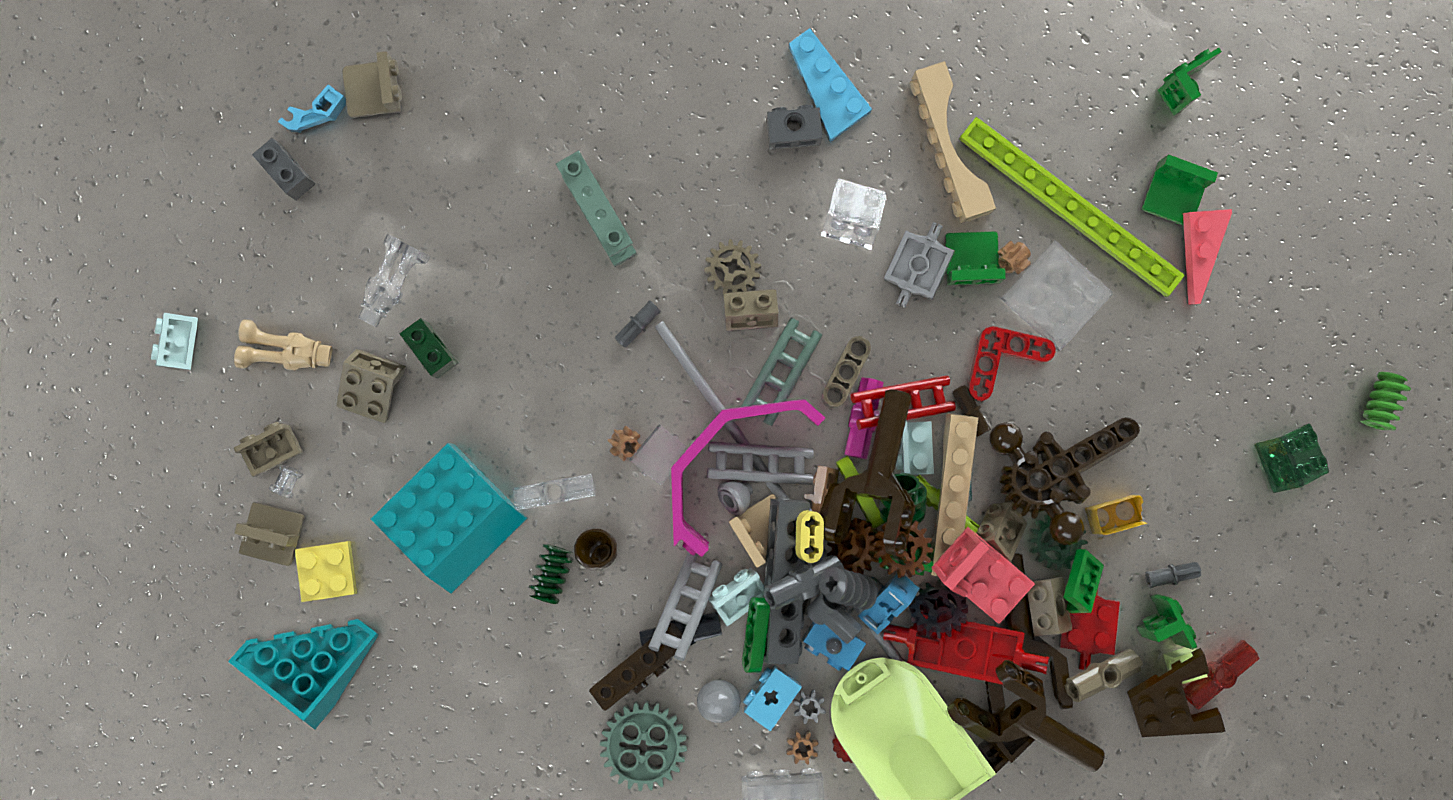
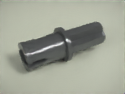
[615,300,661,347]
[1145,562,1201,588]

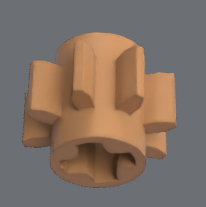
[998,241,1031,275]
[608,426,642,461]
[786,730,819,765]

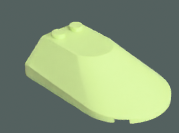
[831,658,996,800]

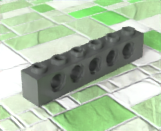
[763,498,812,664]

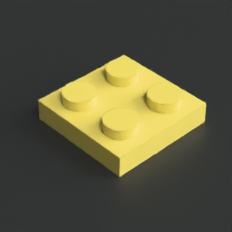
[295,541,357,602]

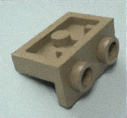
[724,289,779,331]
[977,501,1028,562]

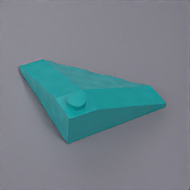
[228,619,378,729]

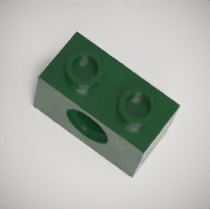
[399,318,458,379]

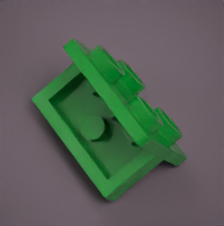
[1137,594,1197,650]

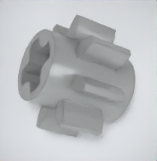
[793,690,826,724]

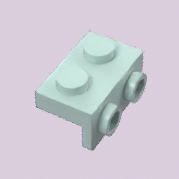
[709,567,764,627]

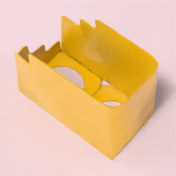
[1085,495,1148,535]

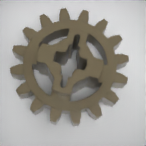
[704,239,761,296]

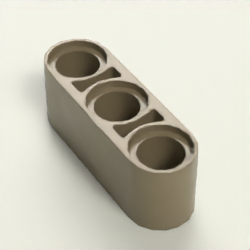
[821,336,871,408]

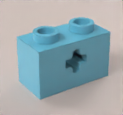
[743,665,802,732]

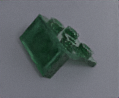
[1254,423,1329,493]

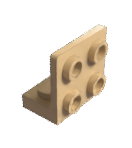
[728,494,794,568]

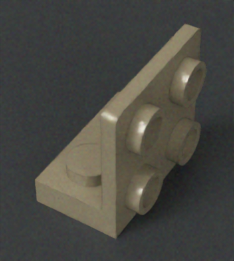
[336,349,406,423]

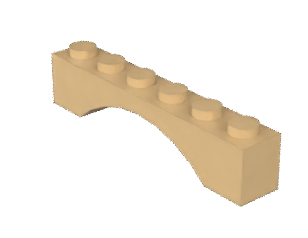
[910,61,996,223]
[929,413,978,576]

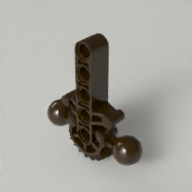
[989,417,1140,545]

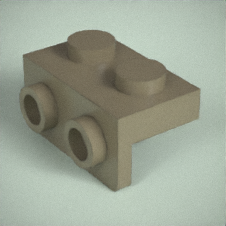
[233,422,303,477]

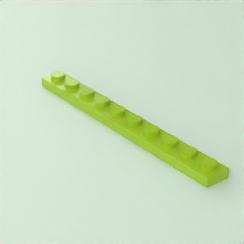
[959,117,1185,297]

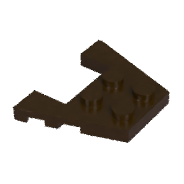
[1127,648,1226,737]

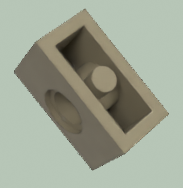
[1027,576,1072,636]

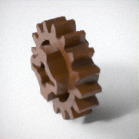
[827,518,880,575]
[872,521,934,578]

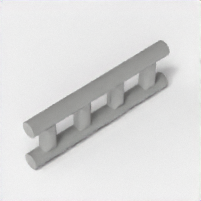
[707,441,814,485]
[648,552,722,661]

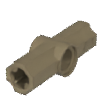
[1064,649,1143,702]

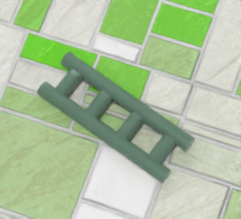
[741,318,822,426]

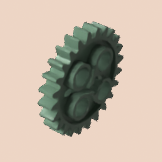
[600,701,687,791]

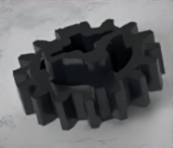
[909,580,968,639]

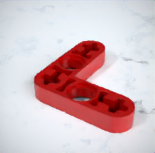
[967,326,1056,402]

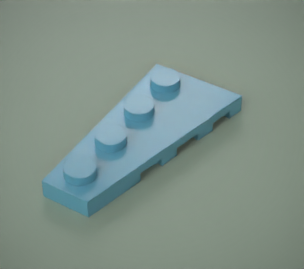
[789,28,872,142]

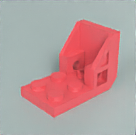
[931,527,1035,624]

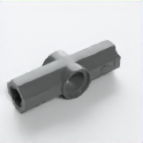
[763,555,844,610]

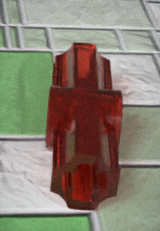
[1183,640,1260,710]

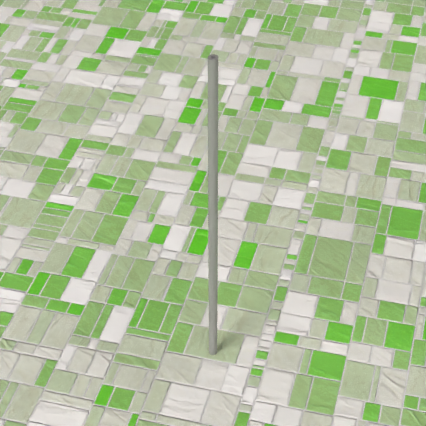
[655,321,905,662]

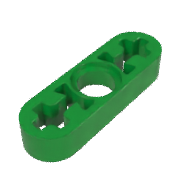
[742,597,770,673]

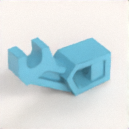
[278,85,346,133]

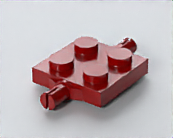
[1059,590,1120,670]

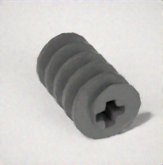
[818,567,878,610]

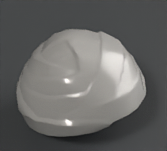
[697,680,741,723]

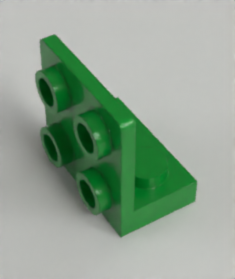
[1158,48,1222,116]
[1142,154,1218,226]
[945,231,1006,285]

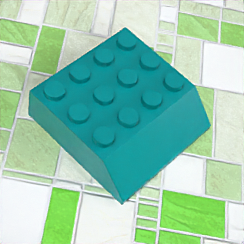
[371,443,528,594]

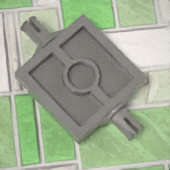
[884,222,955,308]

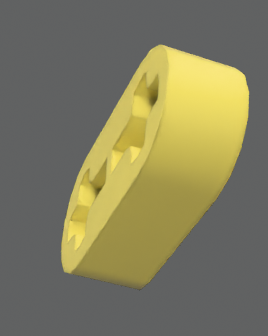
[795,510,824,563]

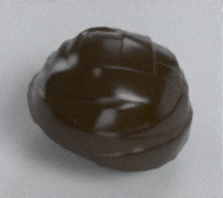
[574,528,617,570]

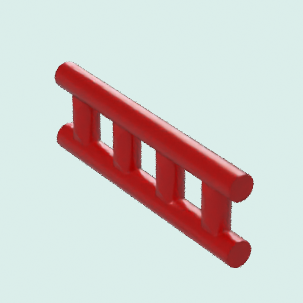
[851,375,956,430]

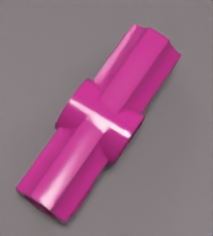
[844,377,884,460]

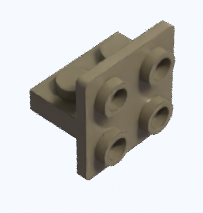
[234,502,305,566]

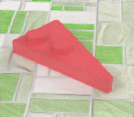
[1183,209,1232,305]

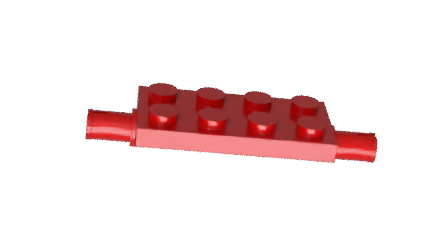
[883,612,1049,685]

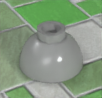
[718,481,753,516]

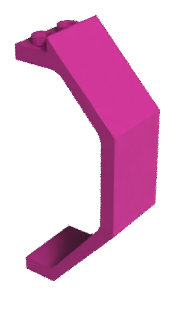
[671,399,825,557]

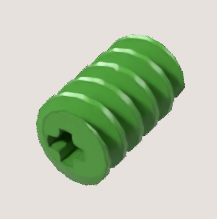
[1361,372,1411,431]

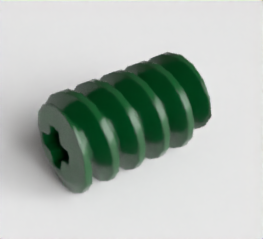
[528,544,574,604]

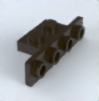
[589,623,683,711]

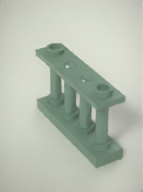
[556,150,637,267]

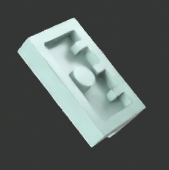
[151,313,198,370]
[896,421,934,475]

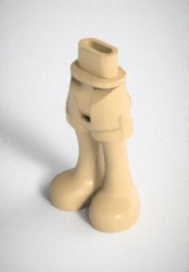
[234,319,332,371]

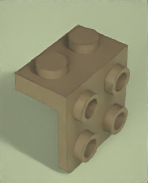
[342,51,402,118]

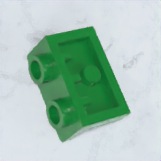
[1063,549,1104,613]

